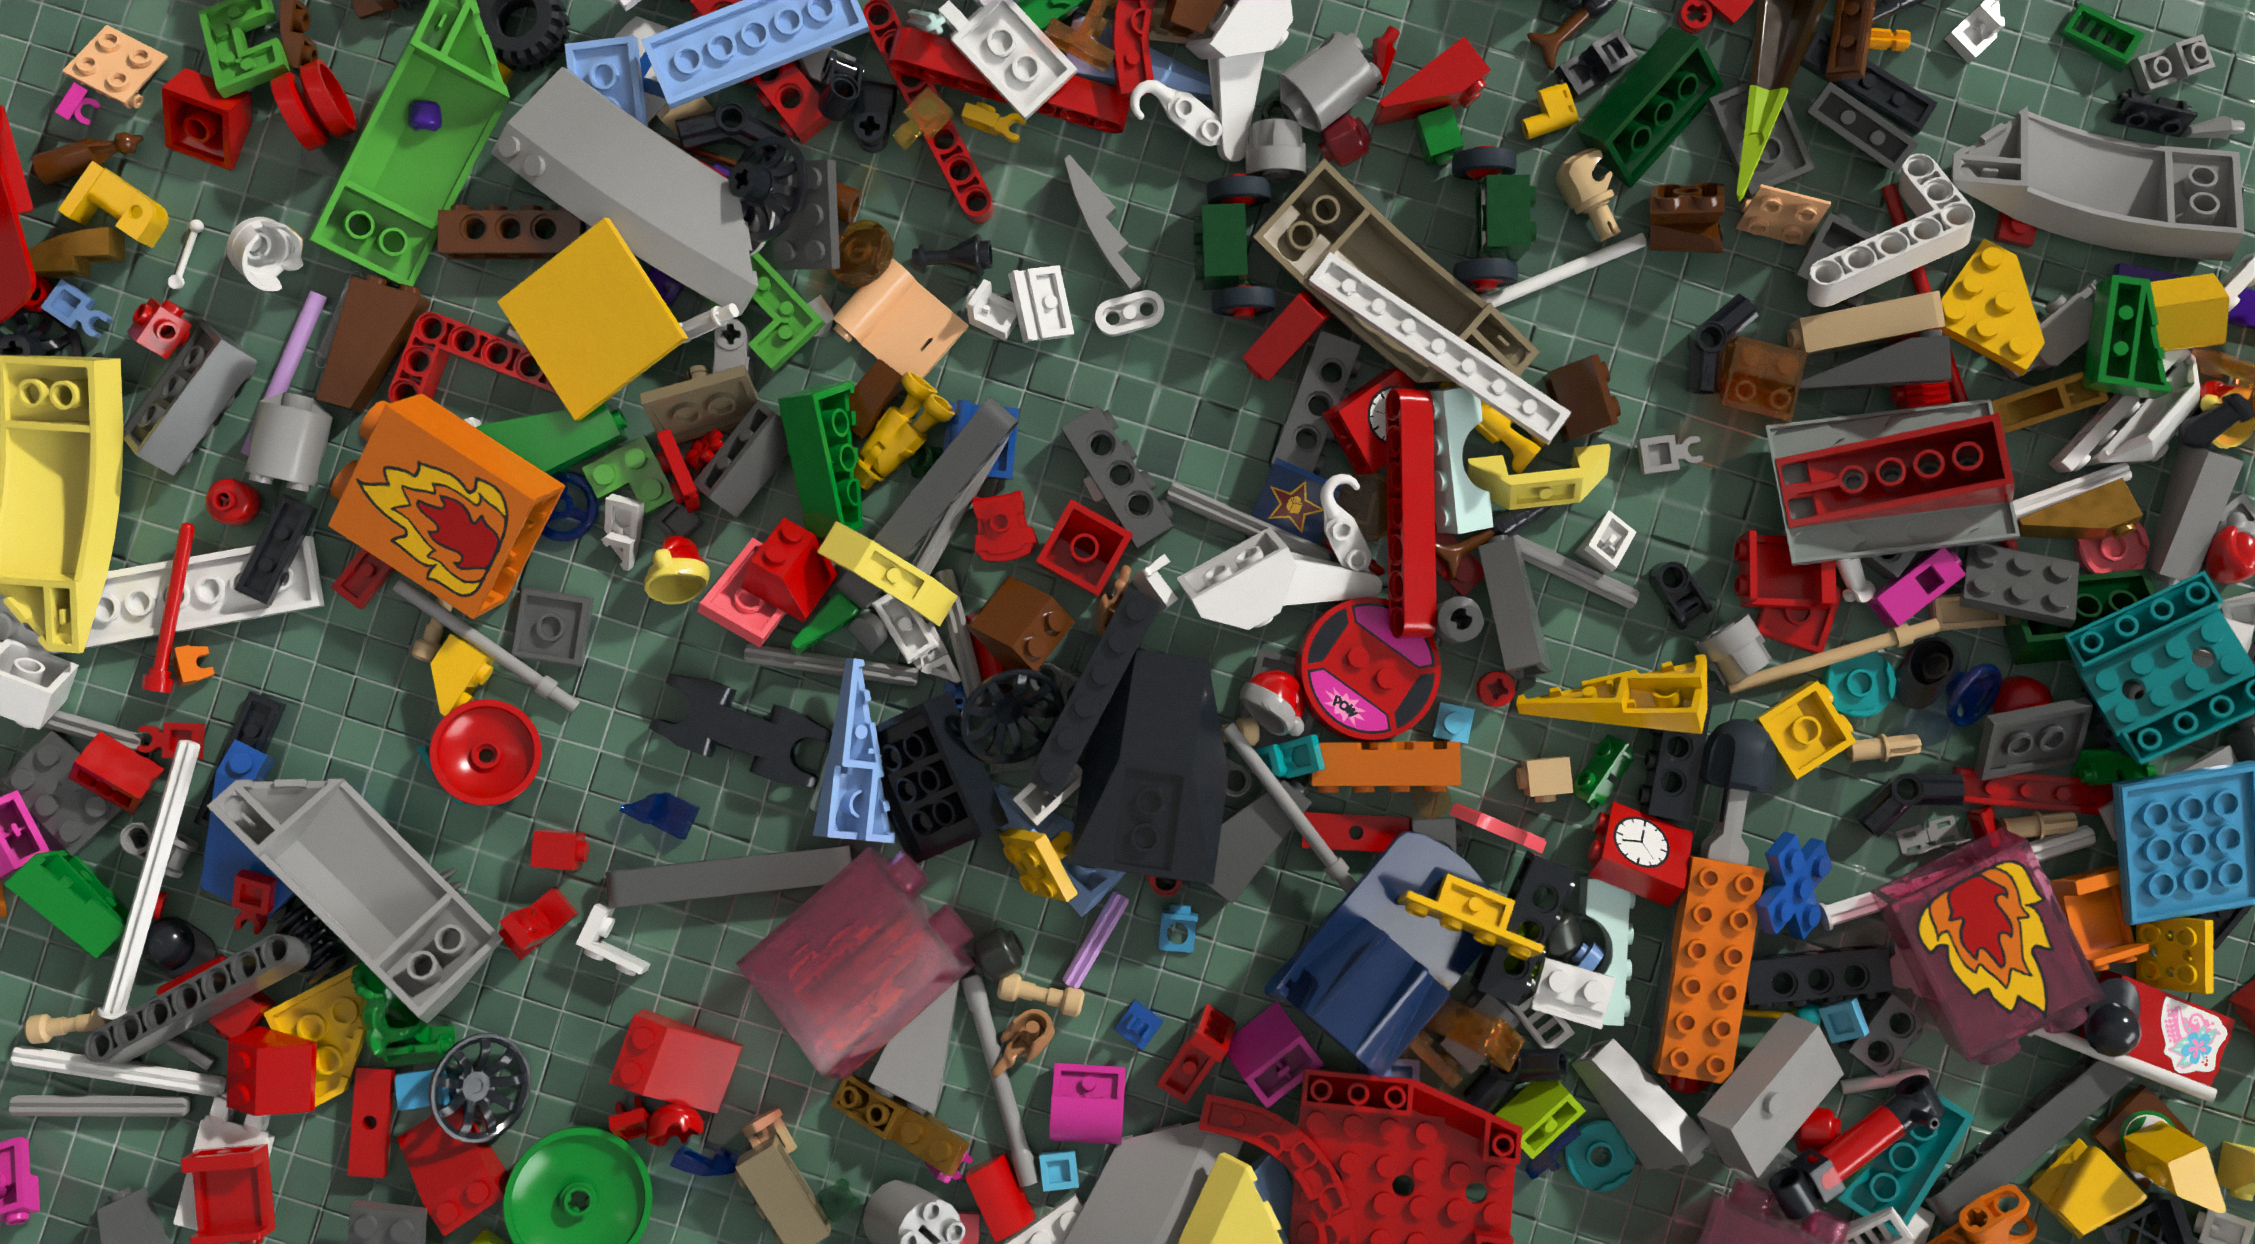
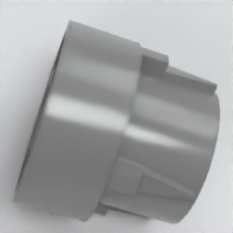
[1245,119,1306,183]
[1694,613,1771,685]

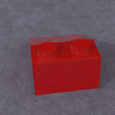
[1371,36,1491,126]
[609,1009,743,1114]
[397,1105,509,1236]

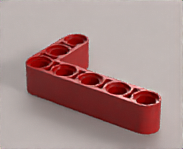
[388,312,558,403]

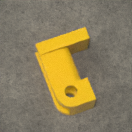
[58,161,168,248]

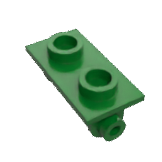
[1570,734,1635,810]
[2071,749,2157,786]
[377,1024,456,1067]

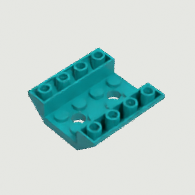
[2064,571,2255,766]

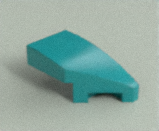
[1255,735,1326,779]

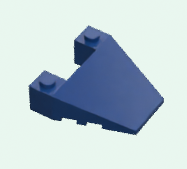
[200,739,374,920]

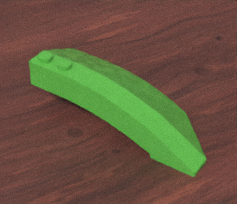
[306,0,511,287]

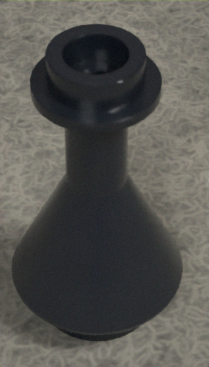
[912,234,993,276]

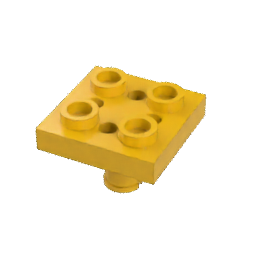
[999,827,1078,902]
[2136,917,2213,994]

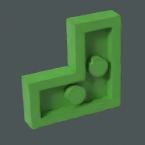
[582,435,674,515]

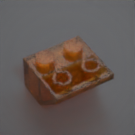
[1719,336,1808,423]

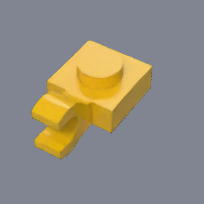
[961,102,1026,143]

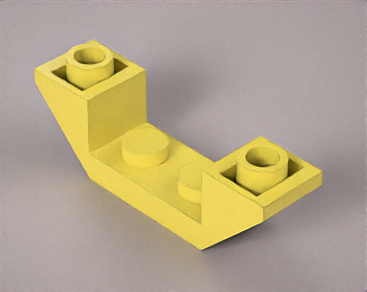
[1467,444,1611,510]
[817,521,958,627]

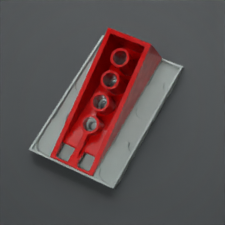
[1765,399,2020,566]

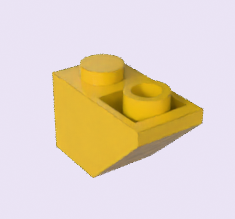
[430,634,494,716]

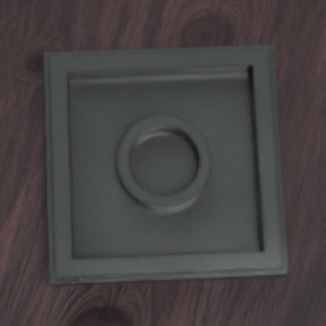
[510,587,594,668]

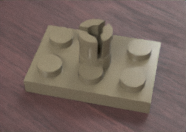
[640,365,761,444]

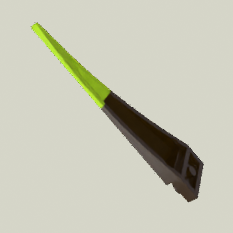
[1736,0,1827,202]

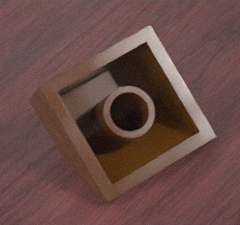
[966,576,1075,671]

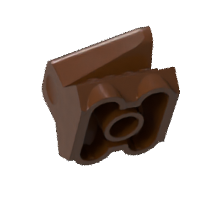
[1650,182,1725,253]

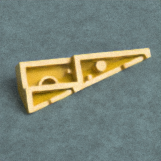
[1516,655,1707,734]

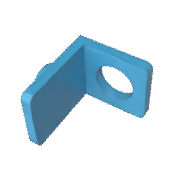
[1159,904,1198,953]
[394,1068,450,1111]

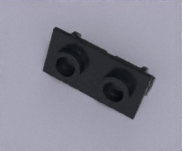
[2111,89,2198,138]

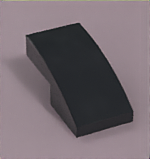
[1554,28,1637,100]

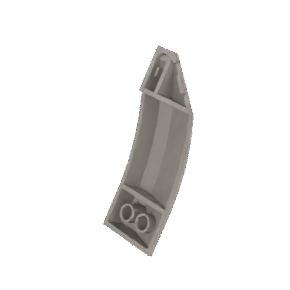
[491,67,759,316]
[1951,106,2245,262]
[207,779,503,1023]
[1062,1121,1244,1244]

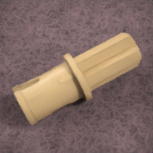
[1846,734,1922,763]
[2000,811,2078,841]

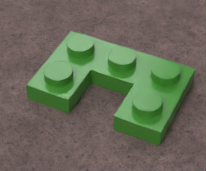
[198,0,290,98]
[702,252,826,372]

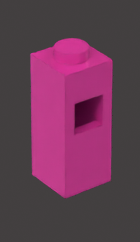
[1867,548,1966,628]

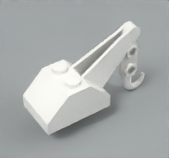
[1130,0,1293,162]
[1177,474,1382,630]

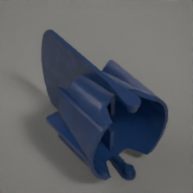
[1264,831,1489,1080]

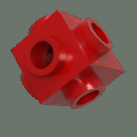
[127,297,192,360]

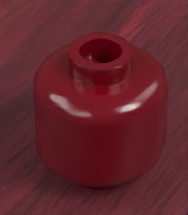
[1318,114,1373,167]

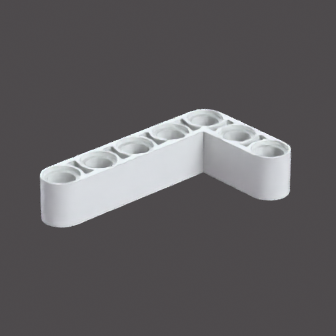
[1807,154,1975,307]

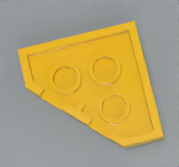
[1939,238,2045,376]
[263,965,366,1107]

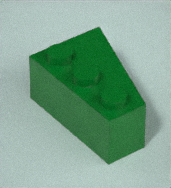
[2082,274,2172,399]
[4,850,130,959]

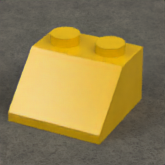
[2123,1120,2226,1214]

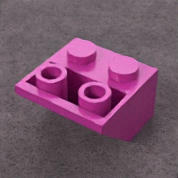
[0,790,50,881]
[1226,1001,1324,1109]

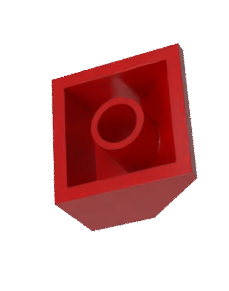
[161,68,252,171]
[1036,499,1133,600]
[741,517,838,623]
[226,1026,317,1116]

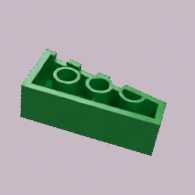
[778,380,863,538]

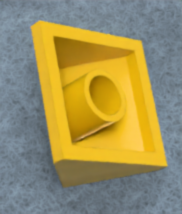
[2150,273,2230,352]

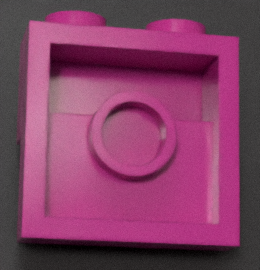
[0,1136,40,1225]

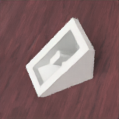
[1574,510,1636,574]
[1012,763,1083,826]

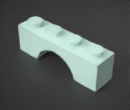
[1429,385,1493,534]
[1579,876,1636,1026]

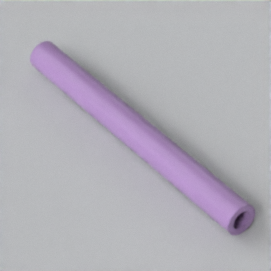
[240,290,327,456]

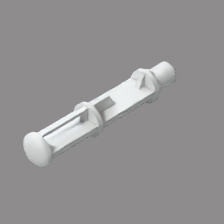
[679,303,739,345]

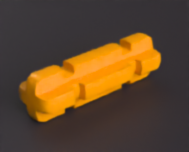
[1869,28,1911,52]

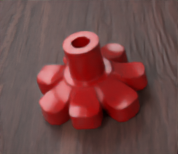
[685,429,724,470]

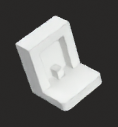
[965,279,1018,341]
[2193,1209,2255,1244]

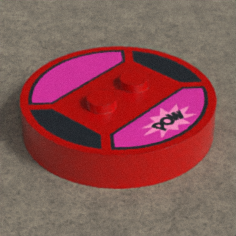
[1295,597,1441,741]

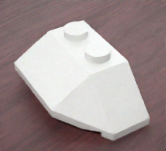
[2085,353,2200,467]

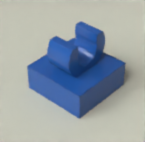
[1114,999,1164,1050]

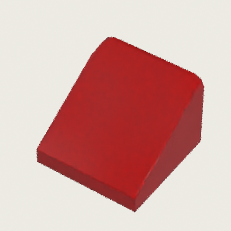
[1967,805,2003,848]

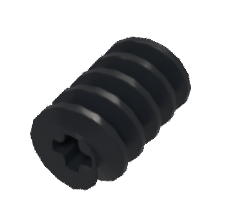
[275,904,347,985]

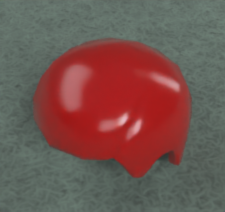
[1991,675,2053,714]
[645,1103,704,1147]

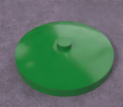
[504,1126,653,1244]

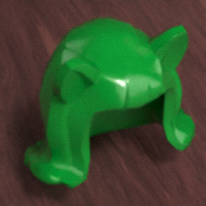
[351,960,430,1055]

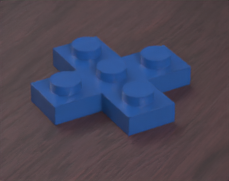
[1754,832,1832,940]

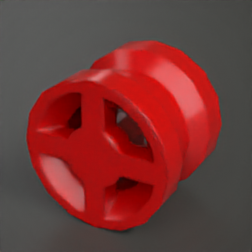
[1475,671,1515,707]

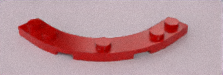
[1111,0,1156,98]
[1198,1093,1358,1244]

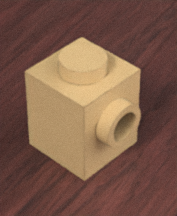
[1516,756,1573,803]

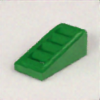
[2060,3,2145,72]
[790,592,859,656]

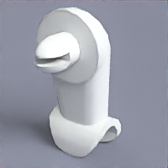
[1835,558,1876,602]

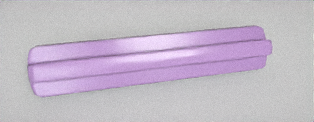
[1062,891,1129,989]

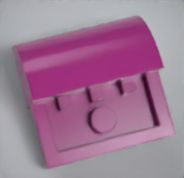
[1050,1063,1126,1145]

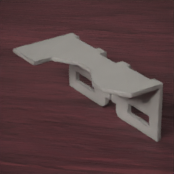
[1895,815,1971,856]

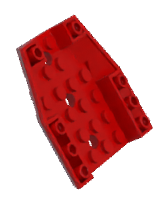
[1288,1068,1522,1244]

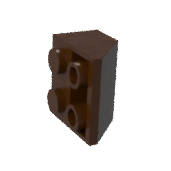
[1543,354,1621,444]

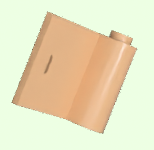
[832,257,969,379]

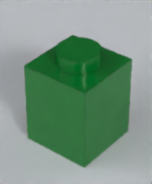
[1413,105,1465,166]

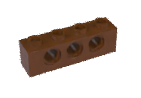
[438,205,586,260]

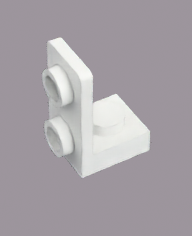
[576,902,651,976]

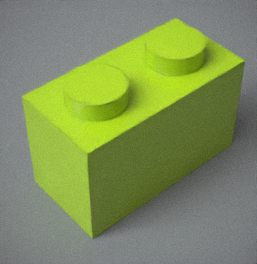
[1495,1081,1586,1159]

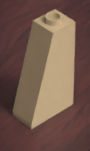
[1787,291,1946,359]

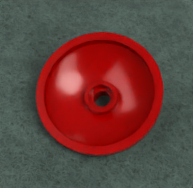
[430,699,542,806]

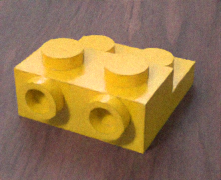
[1754,681,1856,780]

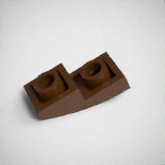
[280,0,318,74]
[849,359,904,440]

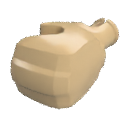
[1556,148,1621,242]

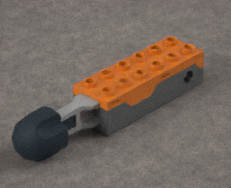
[1645,719,1776,1094]

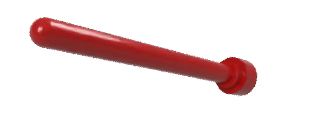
[141,522,195,693]

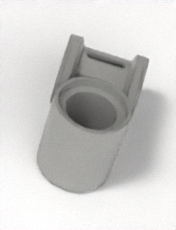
[713,319,754,383]
[120,820,199,878]

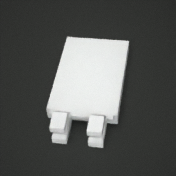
[938,0,1077,121]
[173,1092,275,1231]

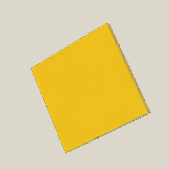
[497,218,688,420]

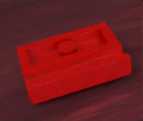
[656,429,701,513]

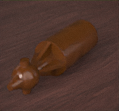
[32,132,144,186]

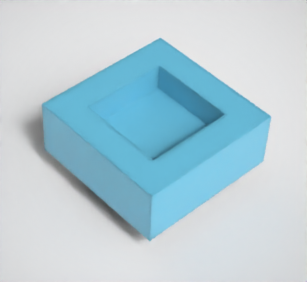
[1431,702,1475,744]
[1818,998,1870,1043]
[1039,1149,1079,1192]

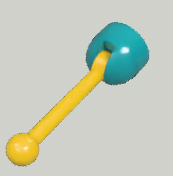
[1742,1003,1821,1027]

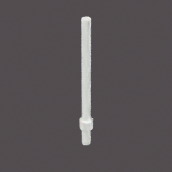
[1478,233,1647,307]
[1989,1004,2217,1103]

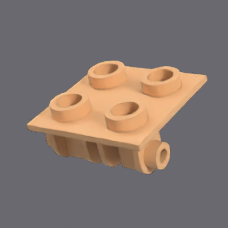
[62,25,168,109]
[1736,184,1831,246]

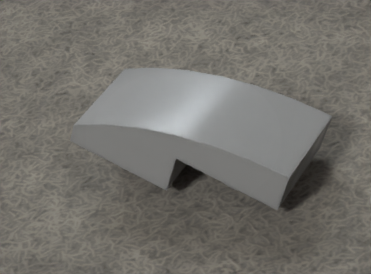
[2129,34,2216,93]

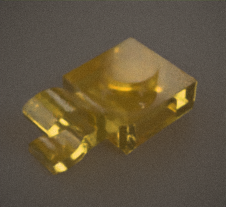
[893,86,955,150]

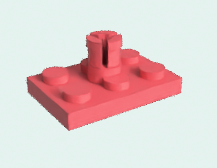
[697,538,786,648]

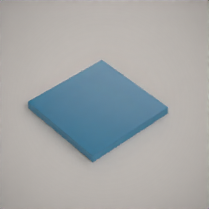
[2112,760,2255,925]

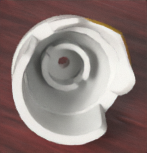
[226,217,303,291]

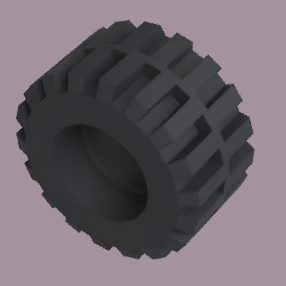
[476,0,570,71]

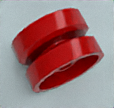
[271,58,358,152]

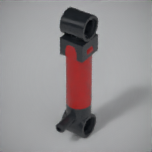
[1768,1074,1945,1220]

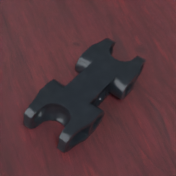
[649,673,833,788]

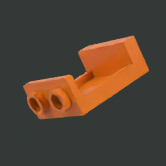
[2050,865,2150,972]

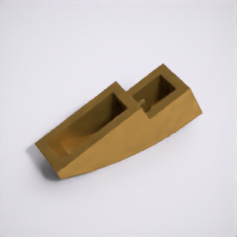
[28,227,125,279]
[1991,371,2109,434]

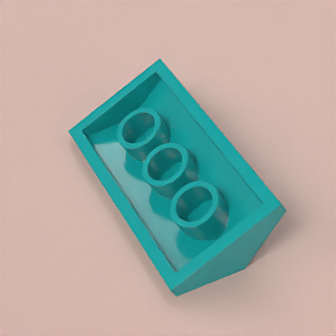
[1834,1093,1975,1236]

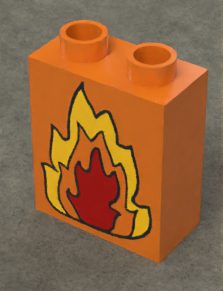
[328,393,565,619]

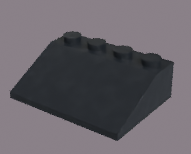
[876,692,1009,866]

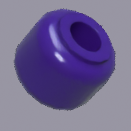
[408,100,442,131]

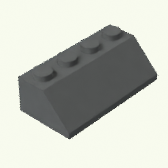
[123,319,258,476]

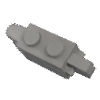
[2000,279,2098,380]

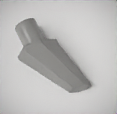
[2181,116,2245,138]

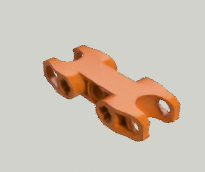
[1926,1185,2038,1244]

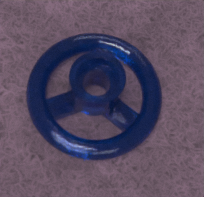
[541,472,598,542]
[1946,663,2002,727]

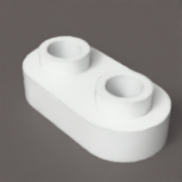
[1095,290,1165,337]

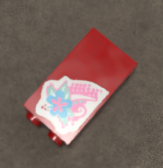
[2078,970,2235,1087]

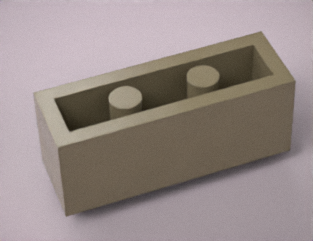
[735,1134,832,1244]

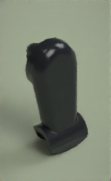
[2178,393,2254,448]

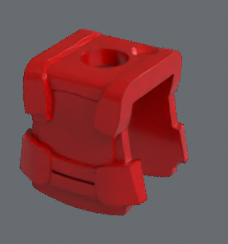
[972,490,1039,562]

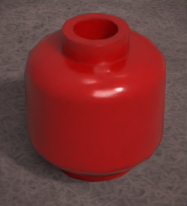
[205,478,261,526]
[1791,1107,1841,1153]

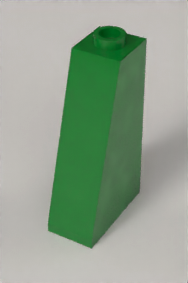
[475,402,629,477]

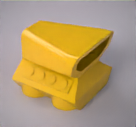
[2029,1138,2147,1240]

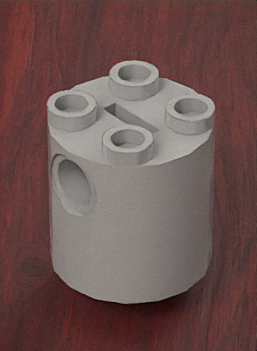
[1278,31,1382,133]
[243,392,333,492]
[863,1180,965,1244]

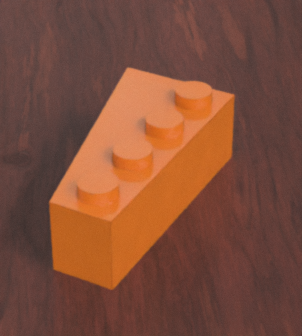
[1309,741,1461,793]

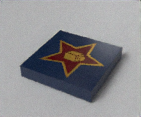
[1251,458,1342,544]

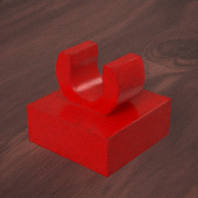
[608,1096,650,1141]

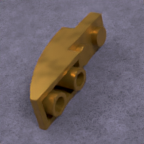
[831,1073,970,1176]

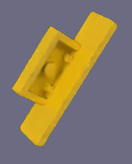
[1397,874,1544,960]

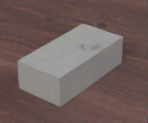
[1697,1012,1844,1178]

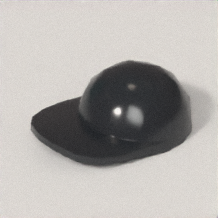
[1895,637,1961,710]
[142,917,217,979]
[2084,978,2142,1057]

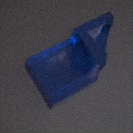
[619,792,700,840]
[1525,1123,1582,1180]
[670,1146,739,1176]

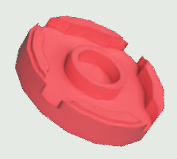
[2074,522,2150,574]

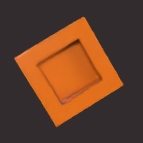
[171,645,214,687]

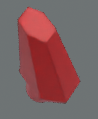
[1373,26,1400,86]

